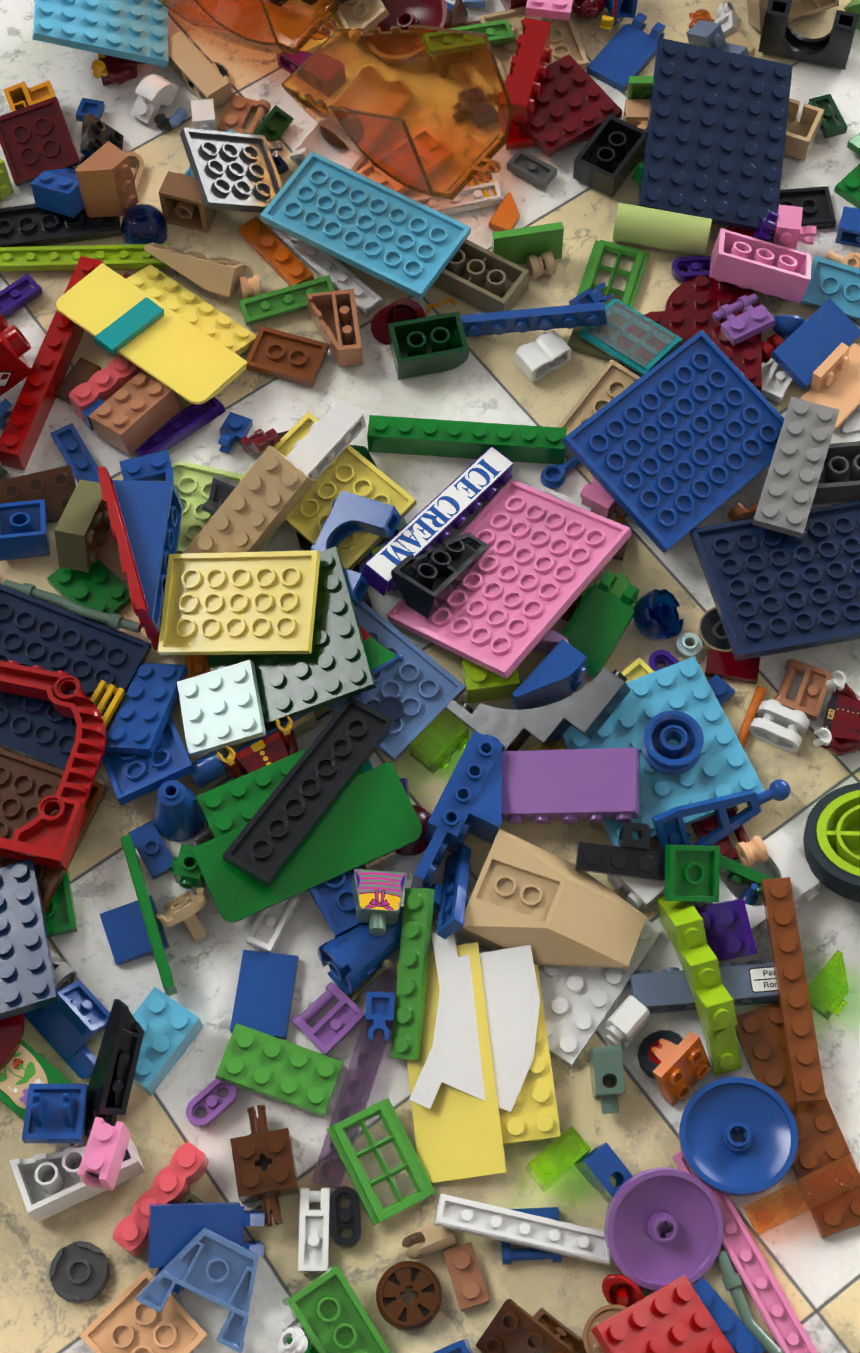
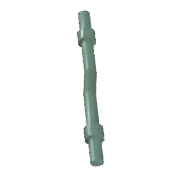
[3,580,142,633]
[716,1251,784,1353]

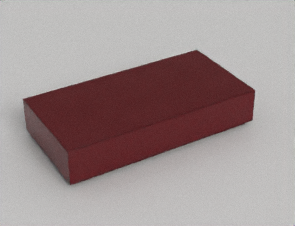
[705,649,760,684]

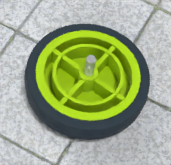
[803,783,860,903]

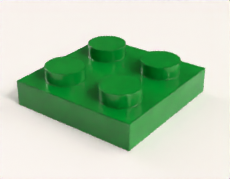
[664,844,720,902]

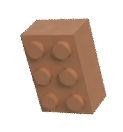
[89,371,181,455]

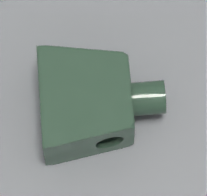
[588,1045,625,1114]

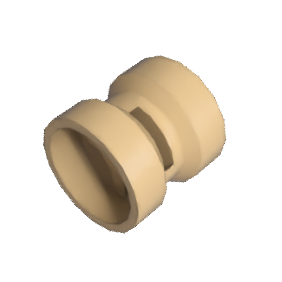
[526,251,556,280]

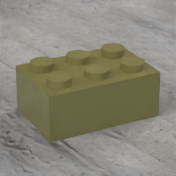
[54,479,111,572]

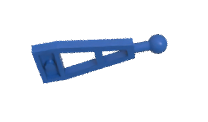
[119,450,174,483]
[652,779,791,853]

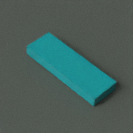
[95,297,164,356]

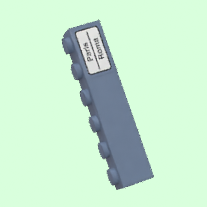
[629,960,779,1014]

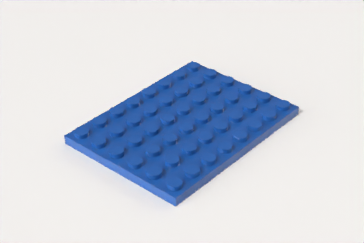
[562,330,784,554]

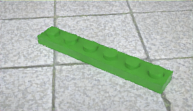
[390,888,435,1060]

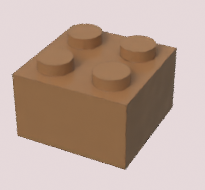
[158,171,217,233]

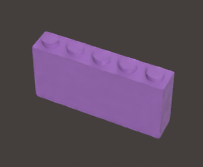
[502,748,640,825]

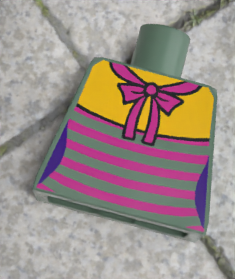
[352,869,407,936]

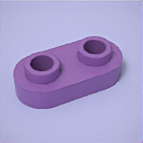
[186,1079,238,1128]

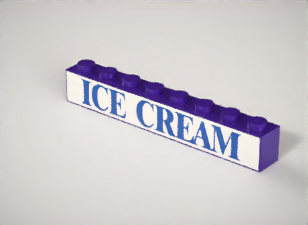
[362,446,515,596]

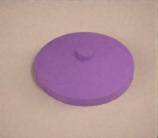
[604,1167,724,1291]

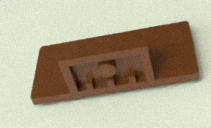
[0,465,76,521]
[476,1299,586,1353]

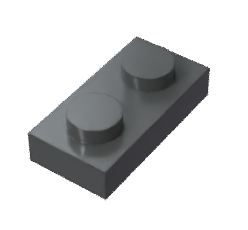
[507,149,557,190]

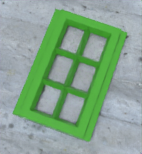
[577,240,650,322]
[326,1098,436,1226]

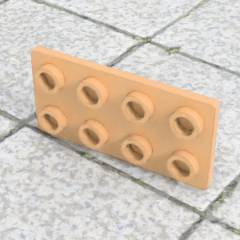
[801,343,860,430]

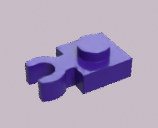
[753,211,779,242]

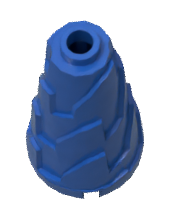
[318,906,403,995]

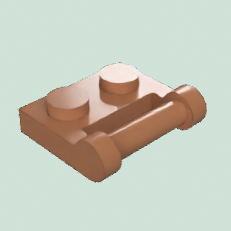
[217,95,271,134]
[773,659,832,721]

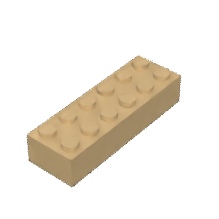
[182,445,315,554]

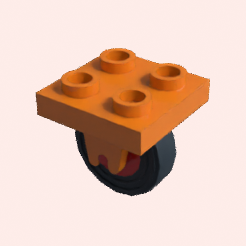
[637,1030,711,1107]

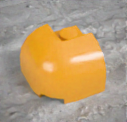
[3,80,64,115]

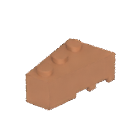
[306,289,363,367]

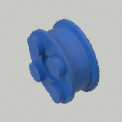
[642,711,704,775]

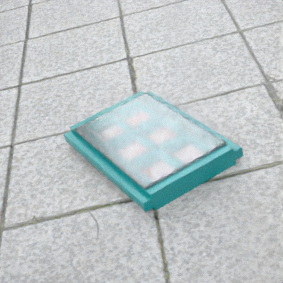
[579,298,683,376]

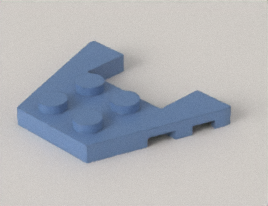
[136,1227,259,1353]

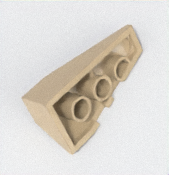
[144,242,248,299]

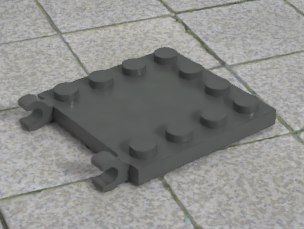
[180,127,283,213]

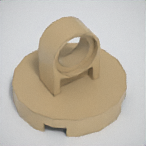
[156,887,209,942]

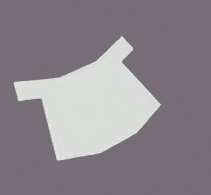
[409,932,540,1112]

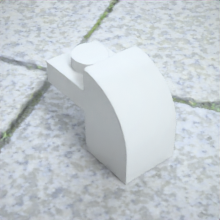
[130,74,179,125]

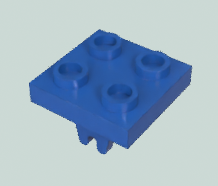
[22,1084,89,1143]

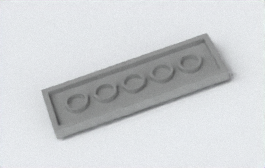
[752,397,840,539]

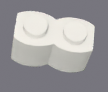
[515,330,572,382]
[604,995,650,1050]

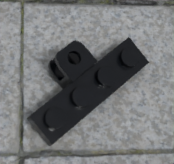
[575,822,665,882]

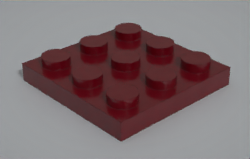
[0,97,81,186]

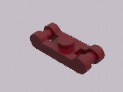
[239,428,280,453]

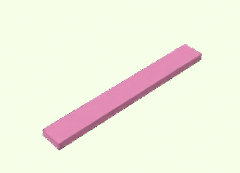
[672,1152,817,1353]

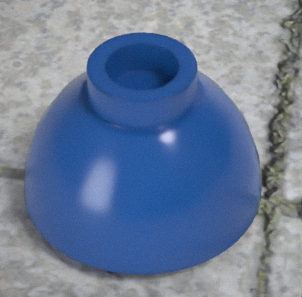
[772,315,805,341]

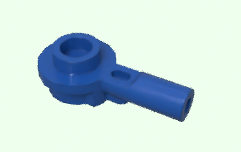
[540,456,581,489]

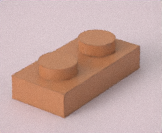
[443,1242,489,1311]

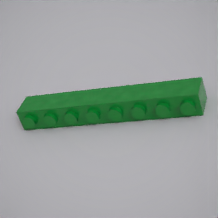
[367,415,567,465]

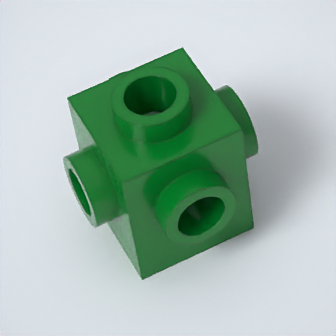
[171,844,205,889]

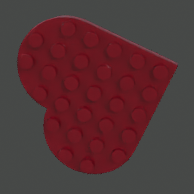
[616,275,762,392]

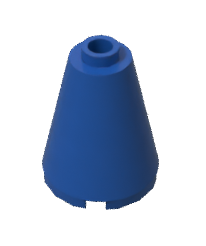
[153,780,206,842]

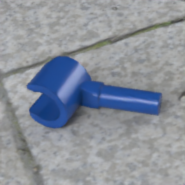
[738,883,759,906]

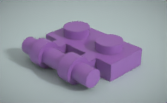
[712,293,775,346]

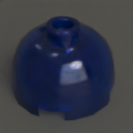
[121,204,168,245]
[633,589,683,641]

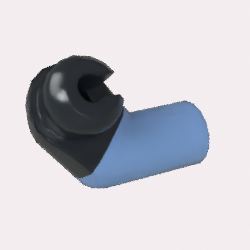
[154,108,188,130]

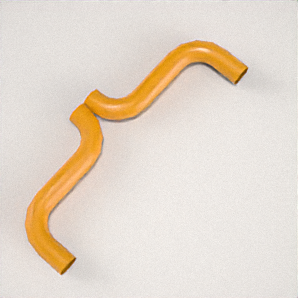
[425,298,457,316]

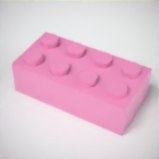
[709,228,811,303]

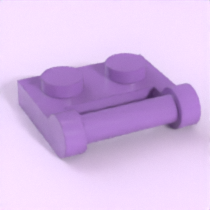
[291,982,365,1056]

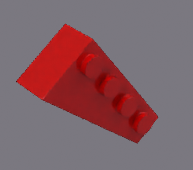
[499,17,553,122]

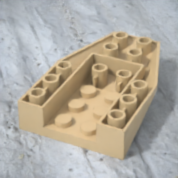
[460,829,647,968]

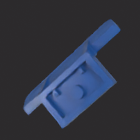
[24,980,110,1079]

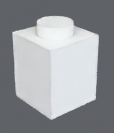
[190,98,217,131]

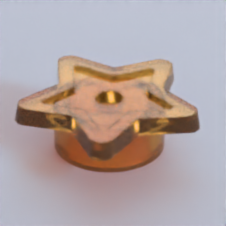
[689,10,715,29]

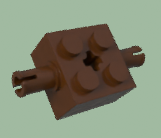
[230,1105,300,1227]

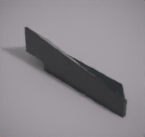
[84,999,144,1138]

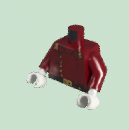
[813,671,860,756]

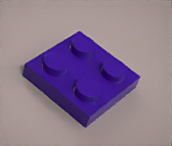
[695,898,757,961]

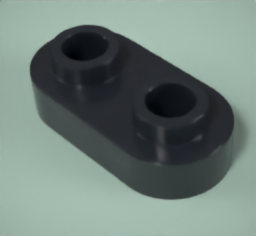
[330,1186,362,1248]

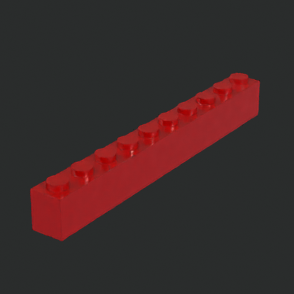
[0,256,104,471]

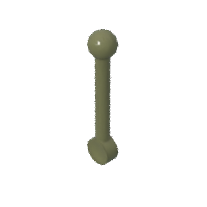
[349,959,393,1004]

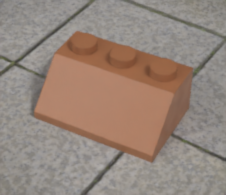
[75,141,139,218]

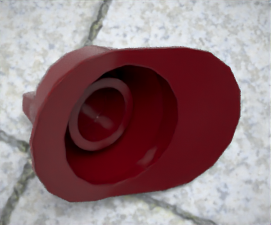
[371,298,425,345]

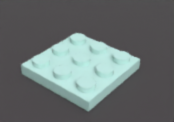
[177,660,266,757]

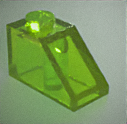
[808,950,849,1020]

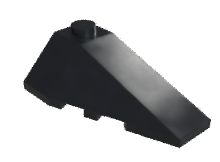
[391,532,489,619]

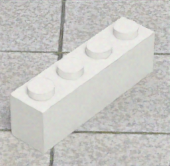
[286,398,366,481]

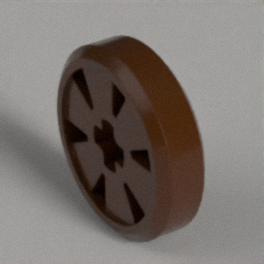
[376,1261,442,1331]

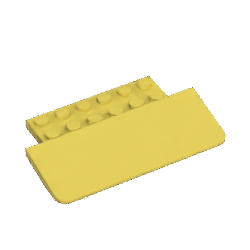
[56,263,256,404]
[397,942,561,1184]

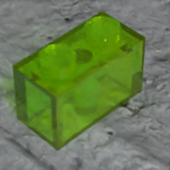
[409,708,469,774]
[525,1126,591,1192]

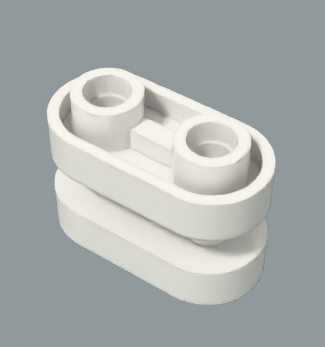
[749,699,810,752]

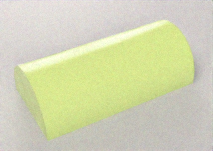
[613,203,712,256]

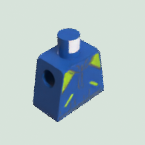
[575,1142,633,1202]

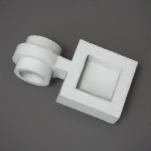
[714,1,738,39]

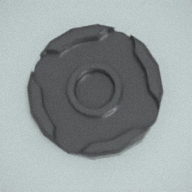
[49,1241,110,1304]

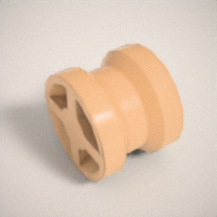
[240,274,261,299]
[736,835,769,868]

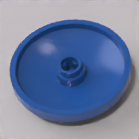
[679,1077,798,1196]

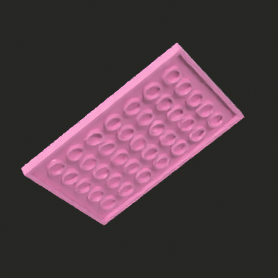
[387,479,632,679]

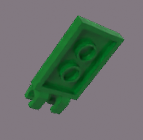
[562,570,640,678]

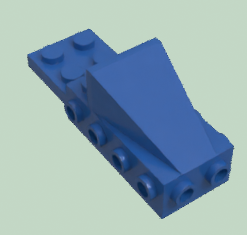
[411,731,504,888]

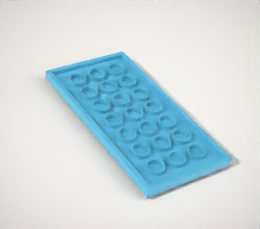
[260,151,471,300]

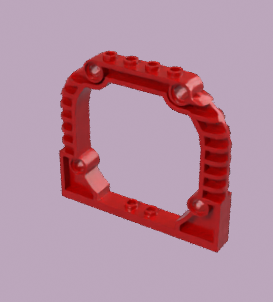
[0,660,106,871]

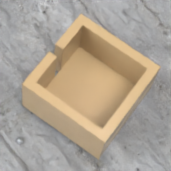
[784,98,824,161]

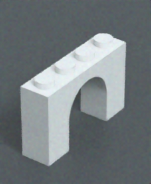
[696,829,821,937]

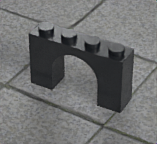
[758,0,859,70]

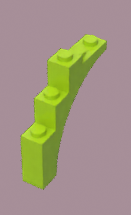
[656,896,742,1076]

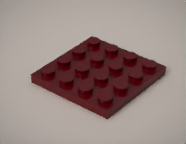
[496,54,622,158]

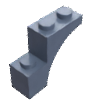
[686,19,749,56]

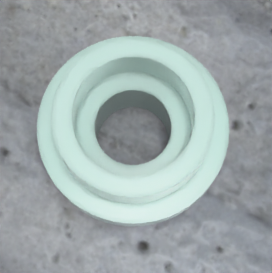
[676,633,702,658]

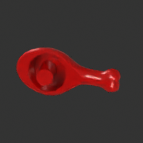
[602,1274,644,1307]

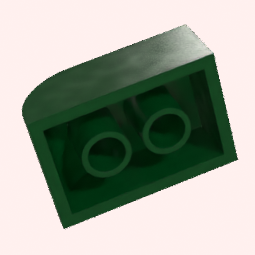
[388,311,469,380]

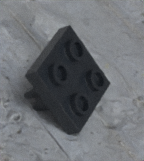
[80,113,124,163]

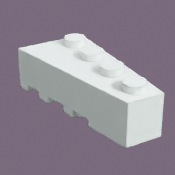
[9,1138,146,1223]

